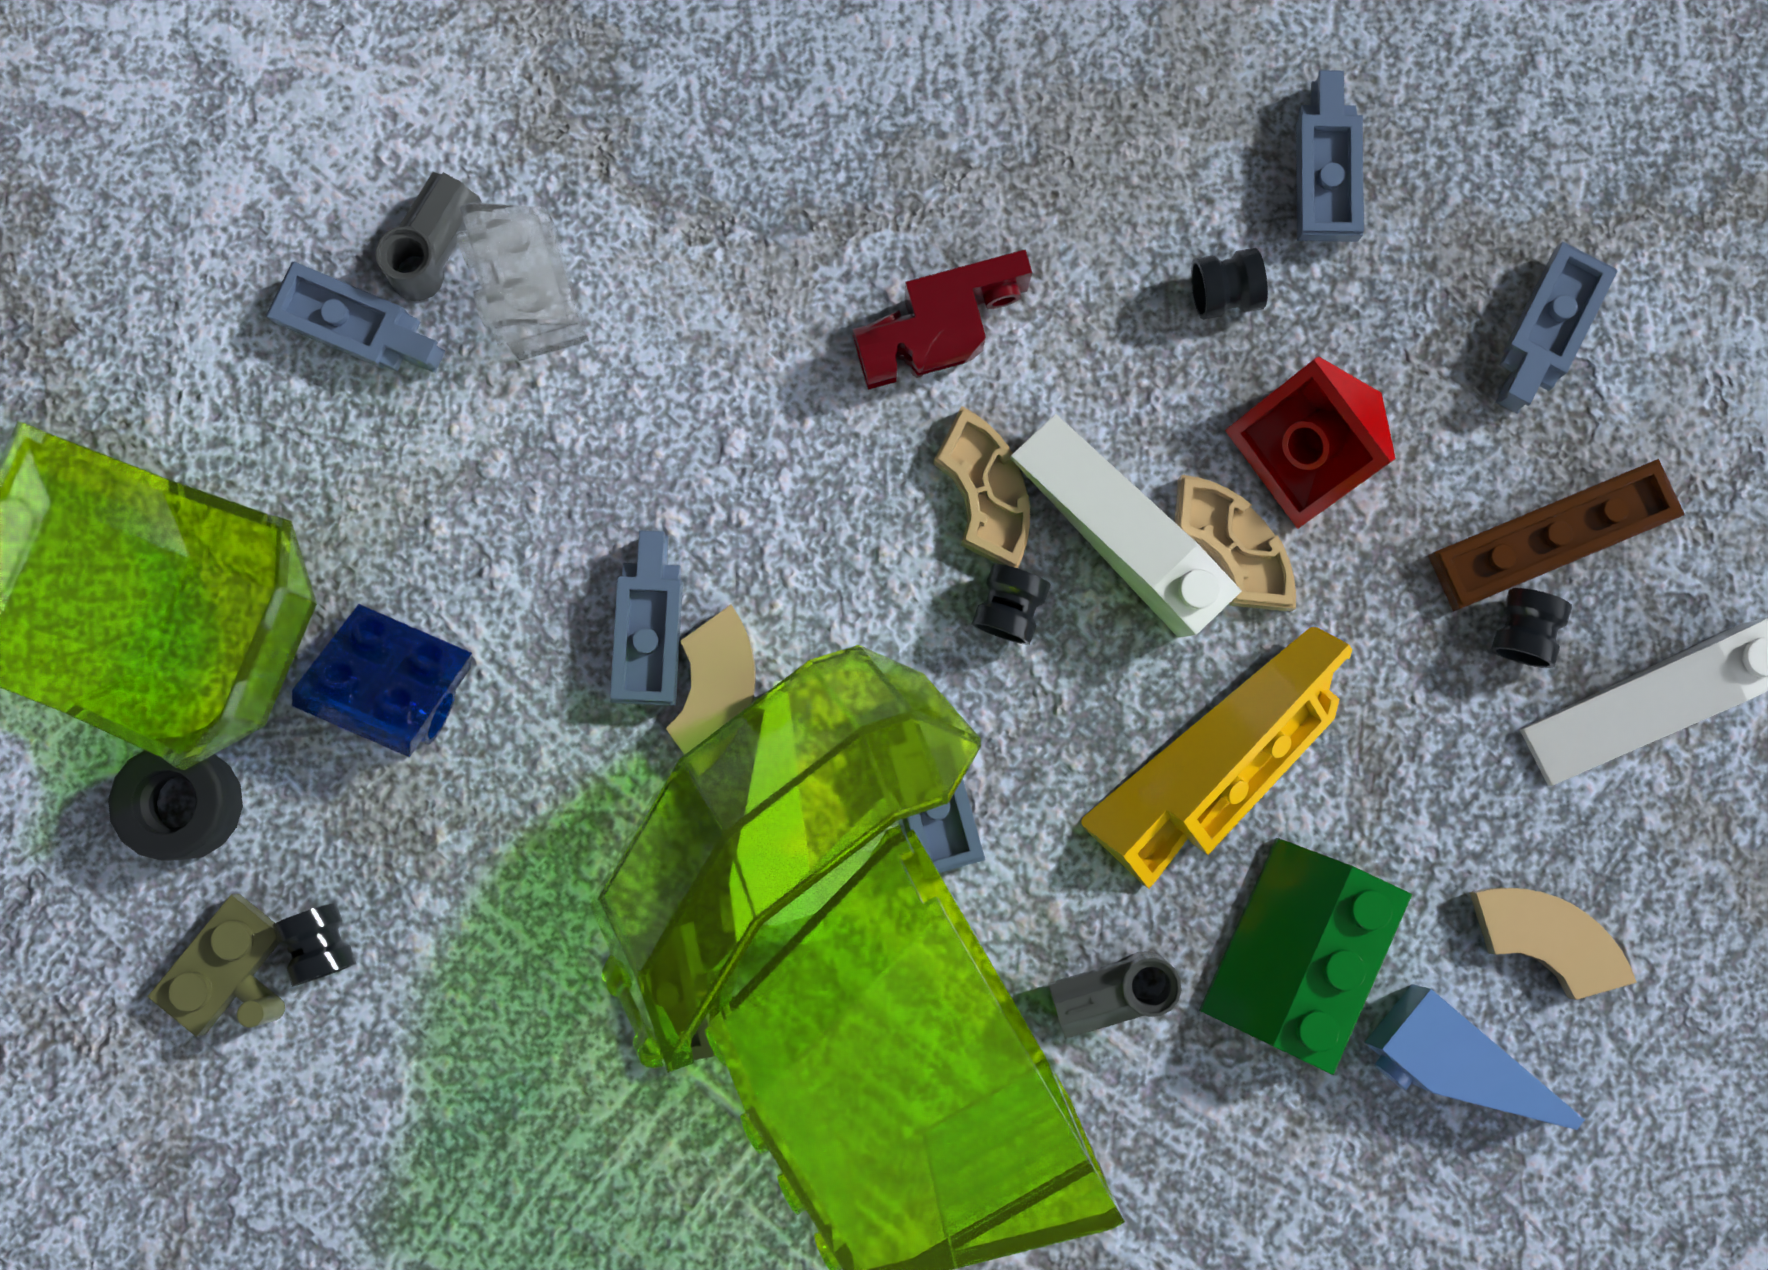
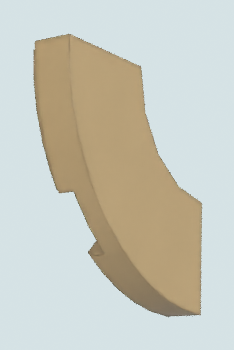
[933,406,1030,568]
[1174,475,1296,612]
[666,605,756,780]
[1469,887,1637,1000]

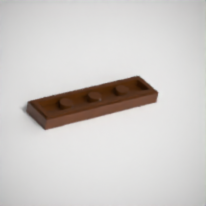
[1428,459,1685,612]

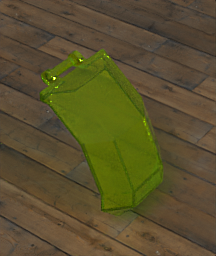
[0,421,317,770]
[590,645,981,1073]

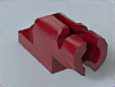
[852,249,1032,390]

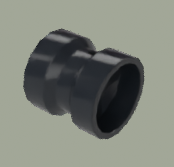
[1191,248,1268,320]
[972,564,1051,645]
[1491,588,1572,668]
[272,903,356,987]

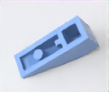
[1364,984,1585,1130]

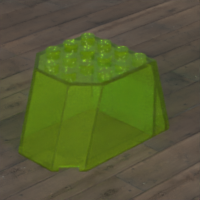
[705,797,1125,1270]

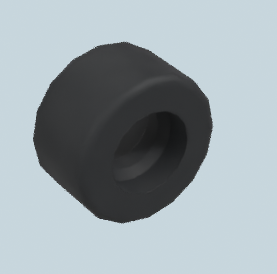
[108,744,243,861]

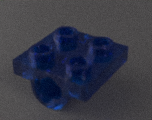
[292,604,472,758]

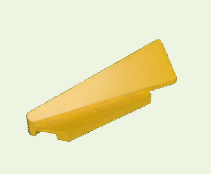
[1081,627,1352,889]

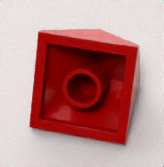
[1225,357,1396,529]

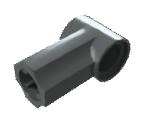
[376,172,482,301]
[1048,951,1182,1039]

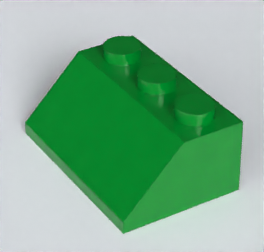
[1199,838,1413,1075]

